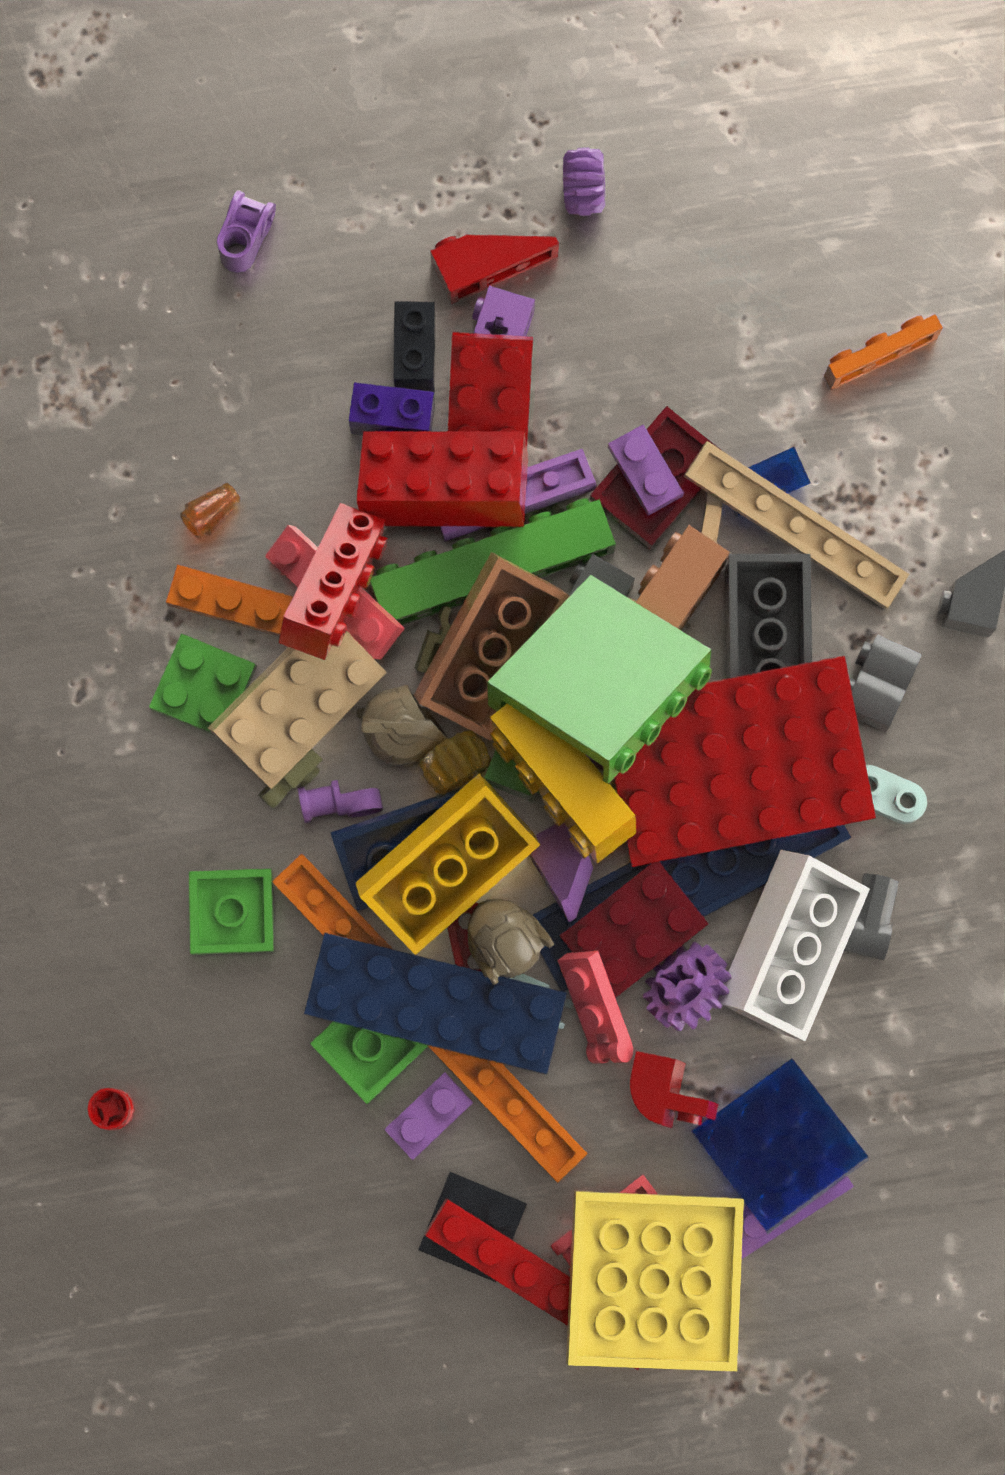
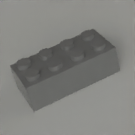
[725,554,812,679]

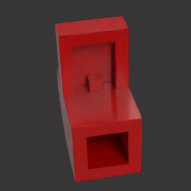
[630,1051,719,1128]

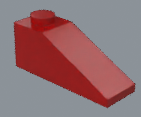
[430,234,559,305]

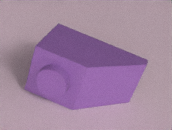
[530,823,593,922]

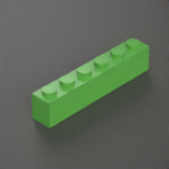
[370,498,616,626]

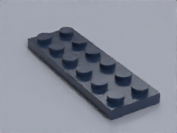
[304,933,567,1075]

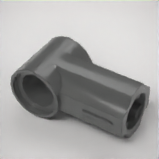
[844,873,899,961]

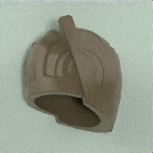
[357,684,451,765]
[468,899,554,985]

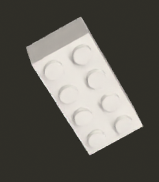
[718,850,870,1041]

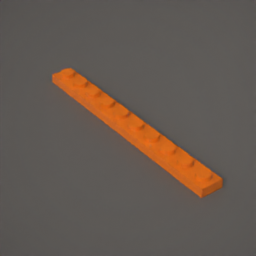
[272,854,588,1183]

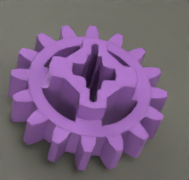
[643,942,731,1031]

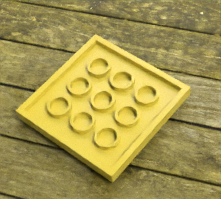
[566,1191,744,1372]

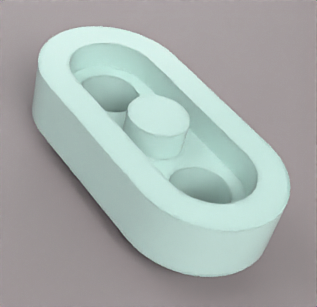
[866,765,927,824]

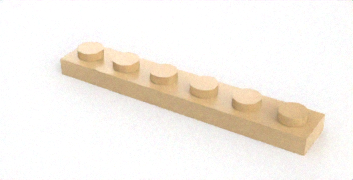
[683,441,910,609]

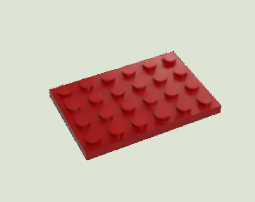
[614,655,876,867]

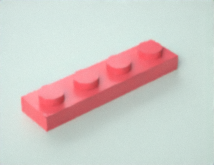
[265,525,405,660]

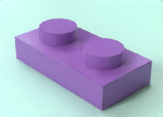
[608,425,684,516]
[384,1072,473,1160]

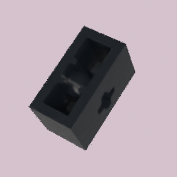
[393,301,436,393]

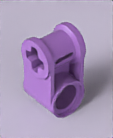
[217,190,276,273]

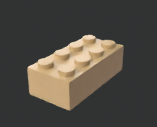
[208,631,387,789]

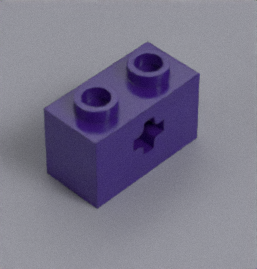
[349,382,435,435]

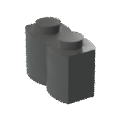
[849,634,922,732]

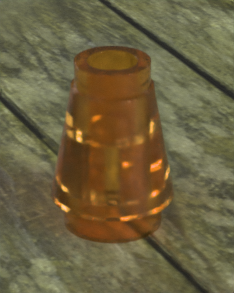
[180,482,241,539]

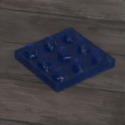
[692,1058,869,1235]

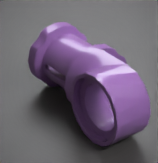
[297,780,383,823]

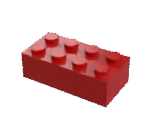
[356,431,528,527]

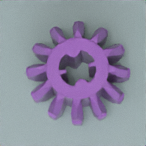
[563,147,606,216]

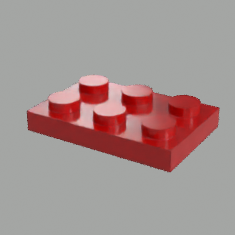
[448,332,533,446]

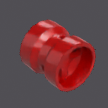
[87,1088,135,1130]

